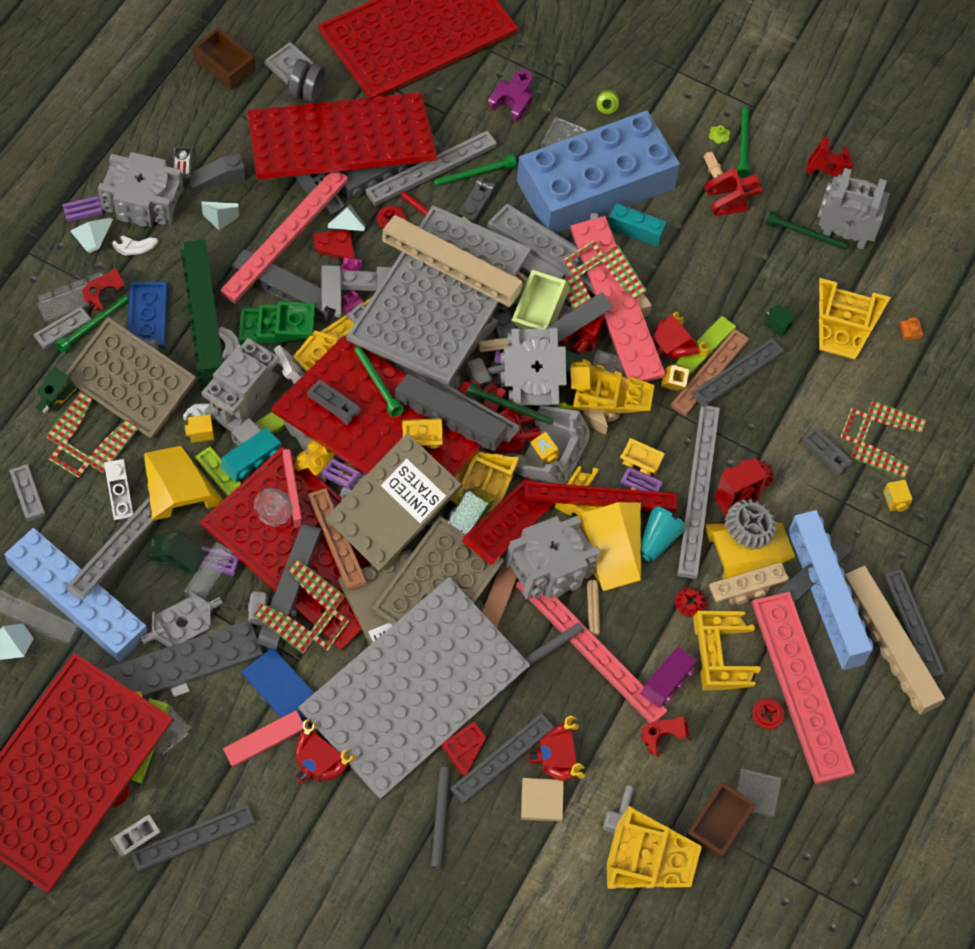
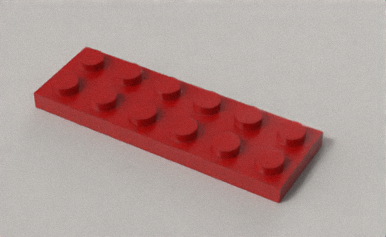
[462,477,555,566]

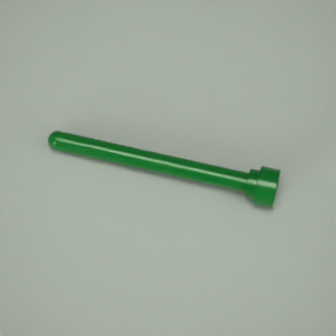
[736,107,750,178]
[434,154,517,186]
[55,295,129,354]
[355,346,404,417]

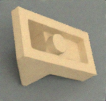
[582,411,620,434]

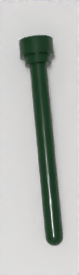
[765,211,849,250]
[466,382,554,425]

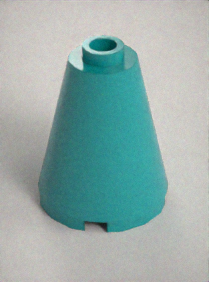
[641,507,687,562]

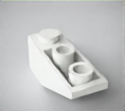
[104,459,133,520]

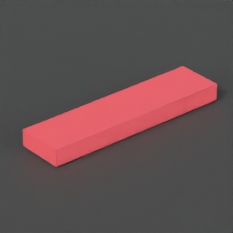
[282,449,302,528]
[223,711,304,768]

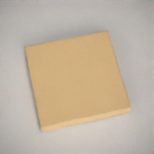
[521,778,563,822]

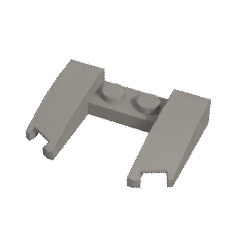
[321,265,392,318]

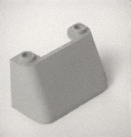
[514,405,590,484]

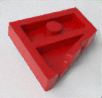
[313,229,355,259]
[441,722,486,777]

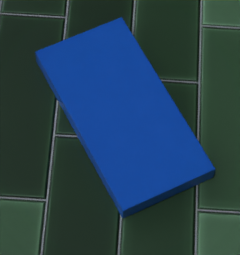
[128,282,168,349]
[241,649,314,722]

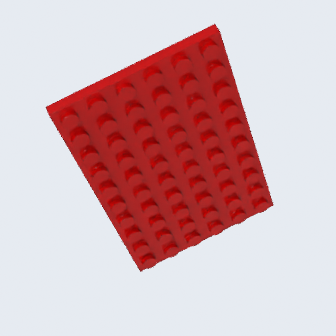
[318,0,518,99]
[247,92,437,180]
[271,335,483,478]
[200,446,403,651]
[0,653,174,894]

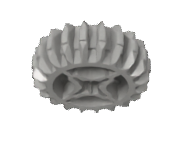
[725,499,777,550]

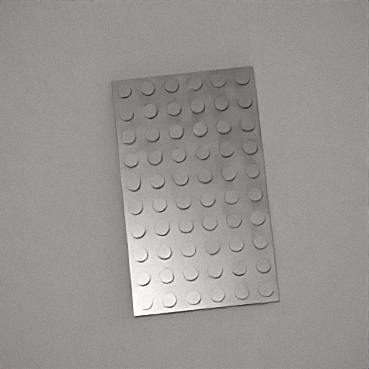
[347,206,531,386]
[298,577,530,800]

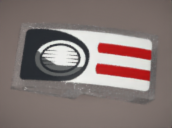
[173,148,193,178]

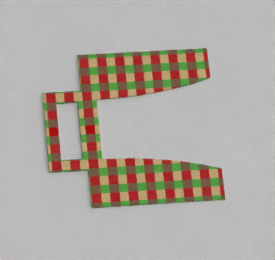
[562,240,647,310]
[45,391,139,478]
[840,400,927,479]
[253,558,349,654]

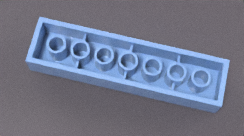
[788,510,873,670]
[4,528,148,663]

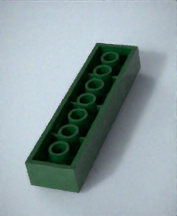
[181,239,223,388]

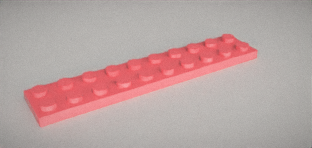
[570,216,665,382]
[751,592,855,785]

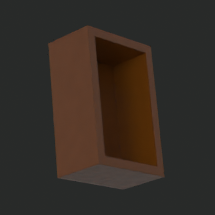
[192,27,256,90]
[686,781,756,860]

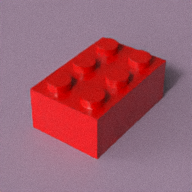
[714,457,768,517]

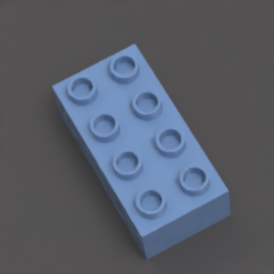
[517,110,680,233]

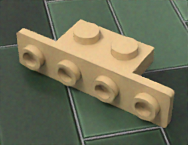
[709,563,788,605]

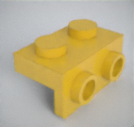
[402,418,443,448]
[620,438,665,476]
[293,440,336,476]

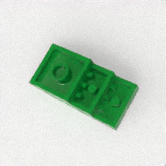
[238,302,315,344]

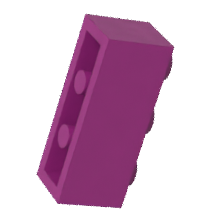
[640,646,697,709]

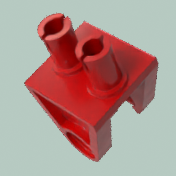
[704,167,762,216]
[558,313,605,355]
[483,408,541,453]

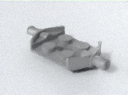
[140,593,223,648]

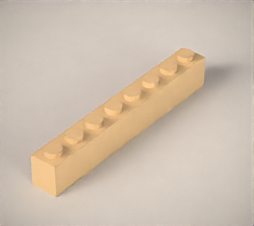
[382,215,523,307]
[844,566,945,715]

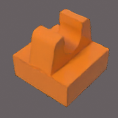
[900,318,923,340]

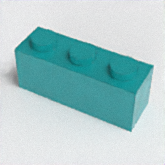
[608,203,666,247]
[221,428,281,483]

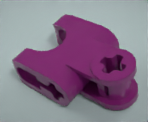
[488,70,534,122]

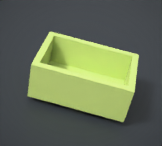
[512,270,570,329]

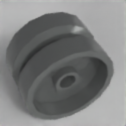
[288,59,325,103]

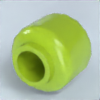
[596,90,619,114]

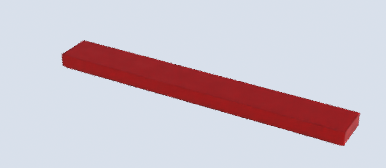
[524,481,678,513]

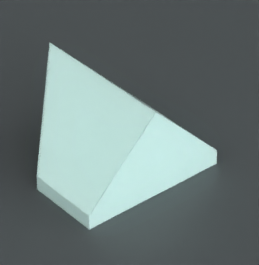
[202,202,239,231]
[328,204,365,231]
[71,218,113,253]
[0,623,34,661]

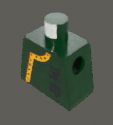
[36,367,78,414]

